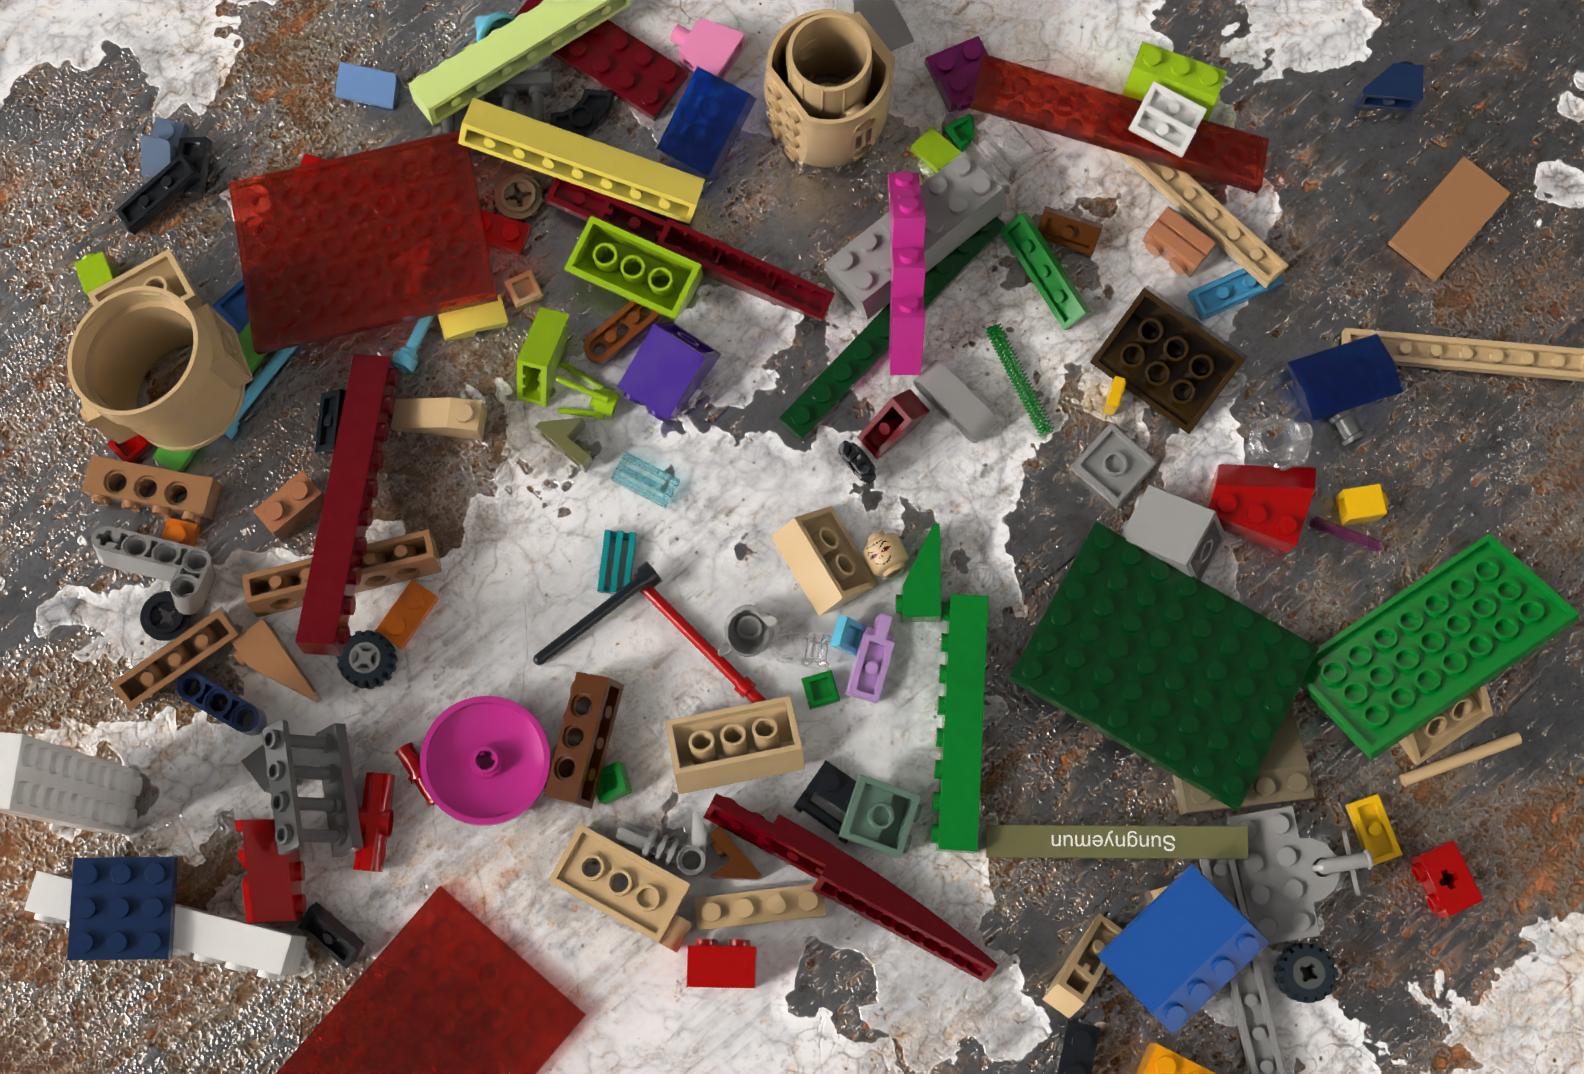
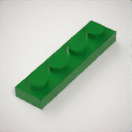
[1001,212,1091,330]

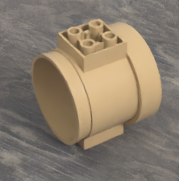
[67,286,253,452]

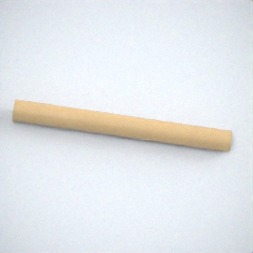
[1399,732,1522,787]

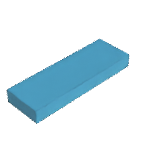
[1187,268,1284,321]

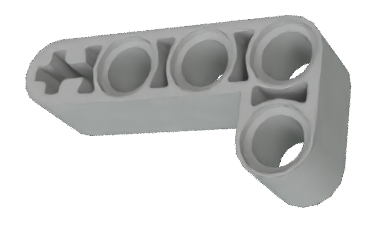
[91,526,216,615]

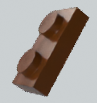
[1038,206,1103,256]

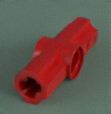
[353,772,396,872]

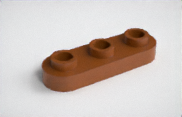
[584,301,661,365]

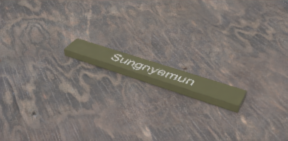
[986,825,1249,860]

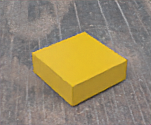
[1102,376,1126,416]

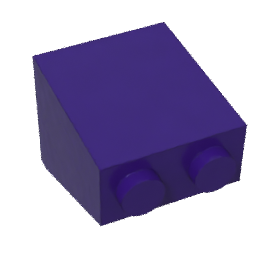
[617,321,721,421]

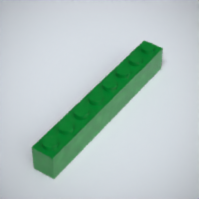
[931,594,989,854]

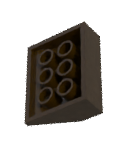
[1090,285,1248,434]

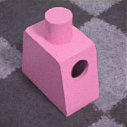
[670,18,745,92]

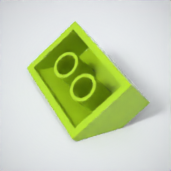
[1117,41,1227,138]

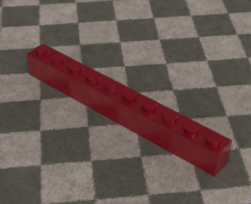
[295,354,400,656]

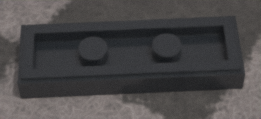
[115,152,202,235]

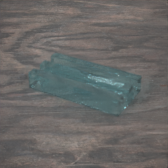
[611,451,680,508]

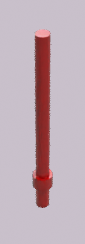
[631,577,766,703]

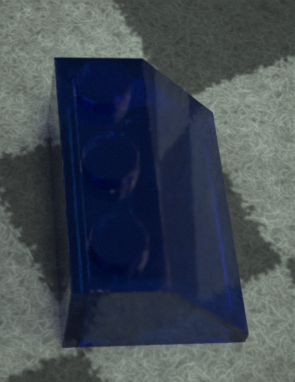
[1287,334,1403,421]

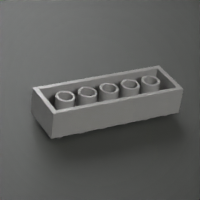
[824,151,1007,319]

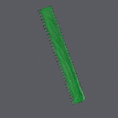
[986,323,1055,437]

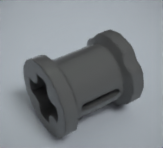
[1329,407,1369,447]

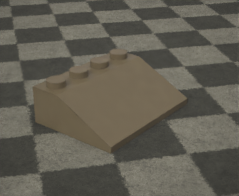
[1173,706,1315,816]

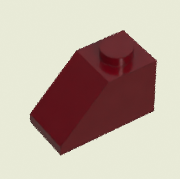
[857,389,930,459]

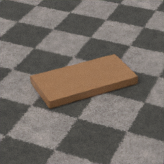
[1388,156,1511,282]

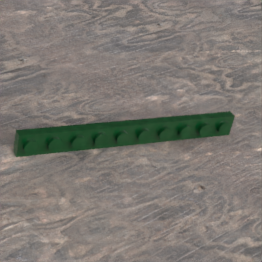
[779,216,1006,441]

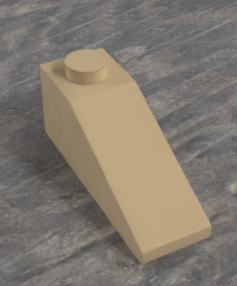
[391,397,487,441]
[1042,913,1122,1019]

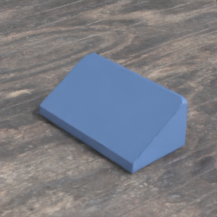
[335,62,401,110]

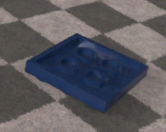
[67,857,178,960]

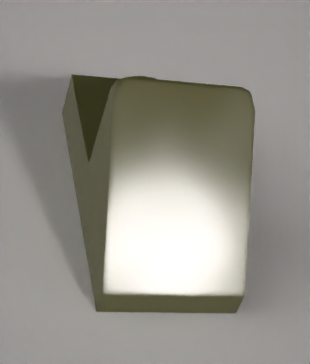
[535,418,593,473]

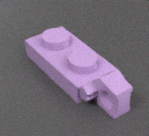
[846,613,895,704]

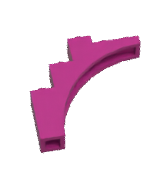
[888,171,926,375]

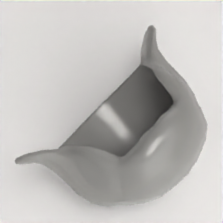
[718,604,778,657]

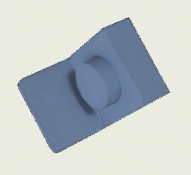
[141,117,188,178]

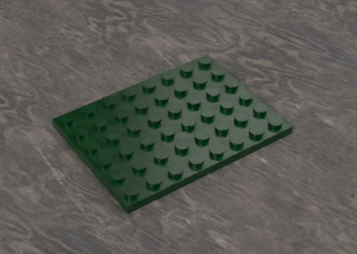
[1008,522,1319,811]

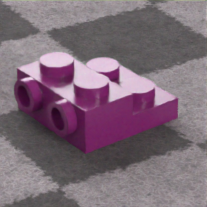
[924,36,1005,113]

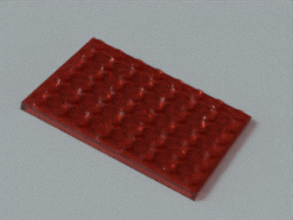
[229,130,498,355]
[276,886,587,1074]

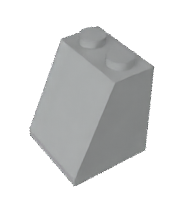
[1120,485,1226,581]

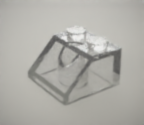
[973,104,1057,184]

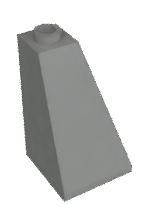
[836,0,914,51]

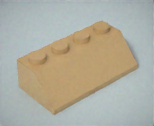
[665,696,805,794]

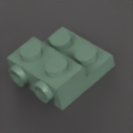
[838,774,922,858]

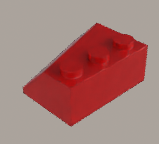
[1204,464,1316,553]
[234,819,307,925]

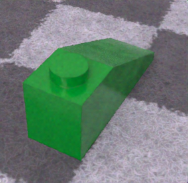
[895,524,941,622]

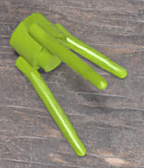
[556,361,620,420]

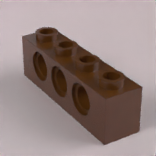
[544,672,624,809]

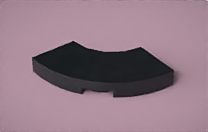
[550,89,615,137]

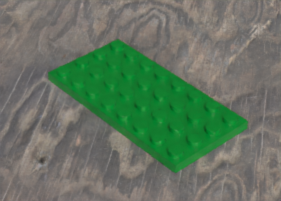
[1301,533,1580,760]

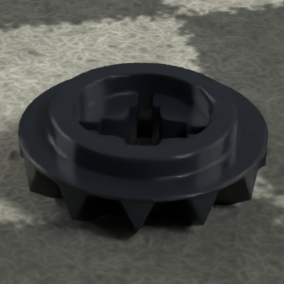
[838,440,876,484]
[140,591,191,641]

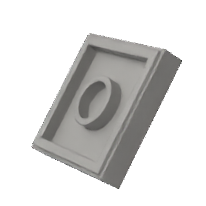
[1070,422,1158,509]

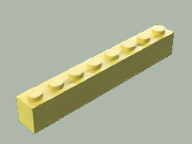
[458,98,705,224]

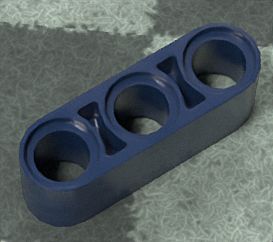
[176,672,267,736]

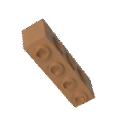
[82,455,222,523]
[110,606,240,710]

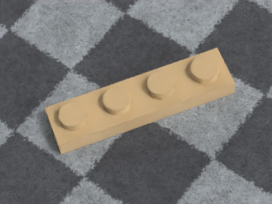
[694,884,826,931]

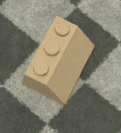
[87,249,204,310]
[771,506,879,616]
[1399,684,1493,766]

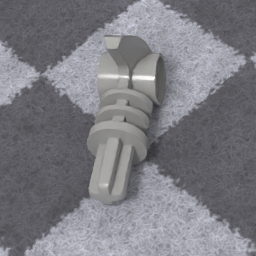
[616,812,707,877]

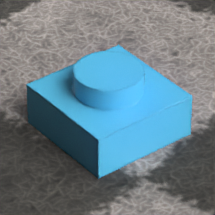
[830,615,867,656]

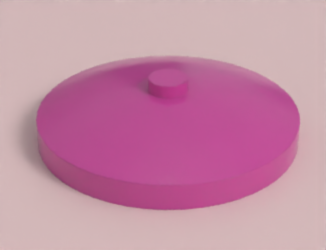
[420,696,551,826]

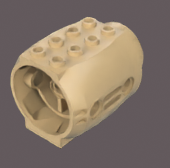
[764,9,895,168]

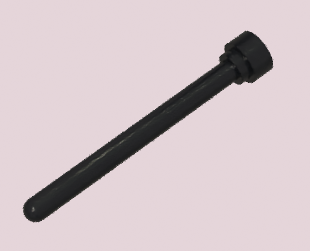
[533,561,662,666]

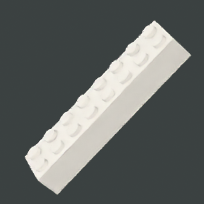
[24,871,307,980]

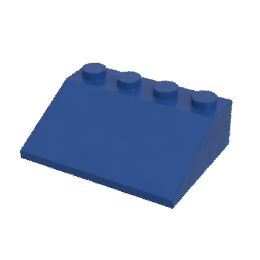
[1097,864,1270,1034]

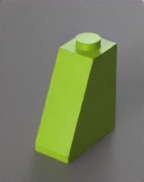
[517,307,570,407]

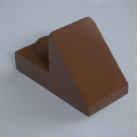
[709,826,762,881]

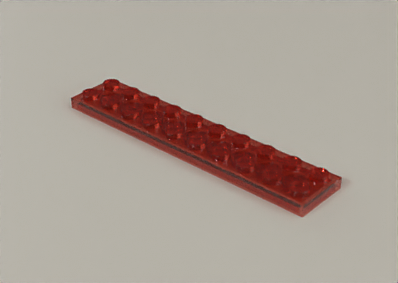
[970,54,1269,194]

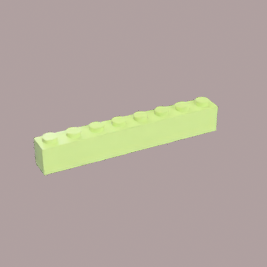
[408,0,632,126]

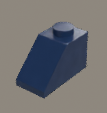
[1355,61,1424,111]

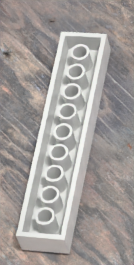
[0,732,143,835]

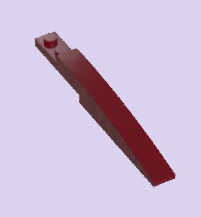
[545,178,835,321]
[703,793,998,982]

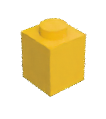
[1335,484,1389,526]

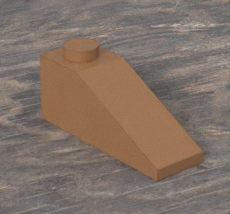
[230,618,322,703]

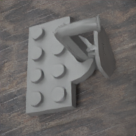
[1228,806,1373,944]

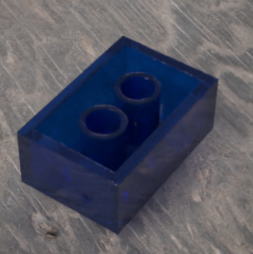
[656,66,757,179]

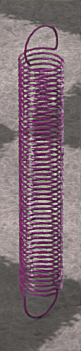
[1306,515,1391,554]

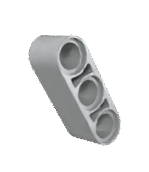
[913,360,998,443]

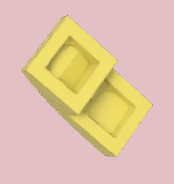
[437,295,508,341]

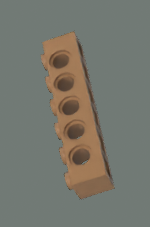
[242,529,442,618]

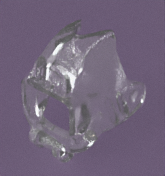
[1249,413,1314,471]

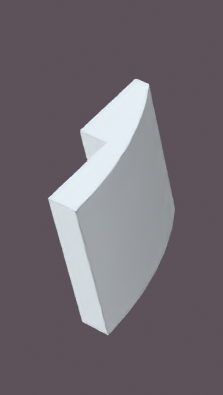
[1128,81,1207,158]

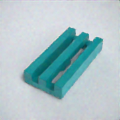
[597,529,637,594]

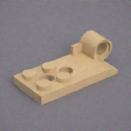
[548,824,693,953]

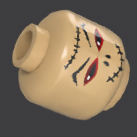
[862,531,909,580]

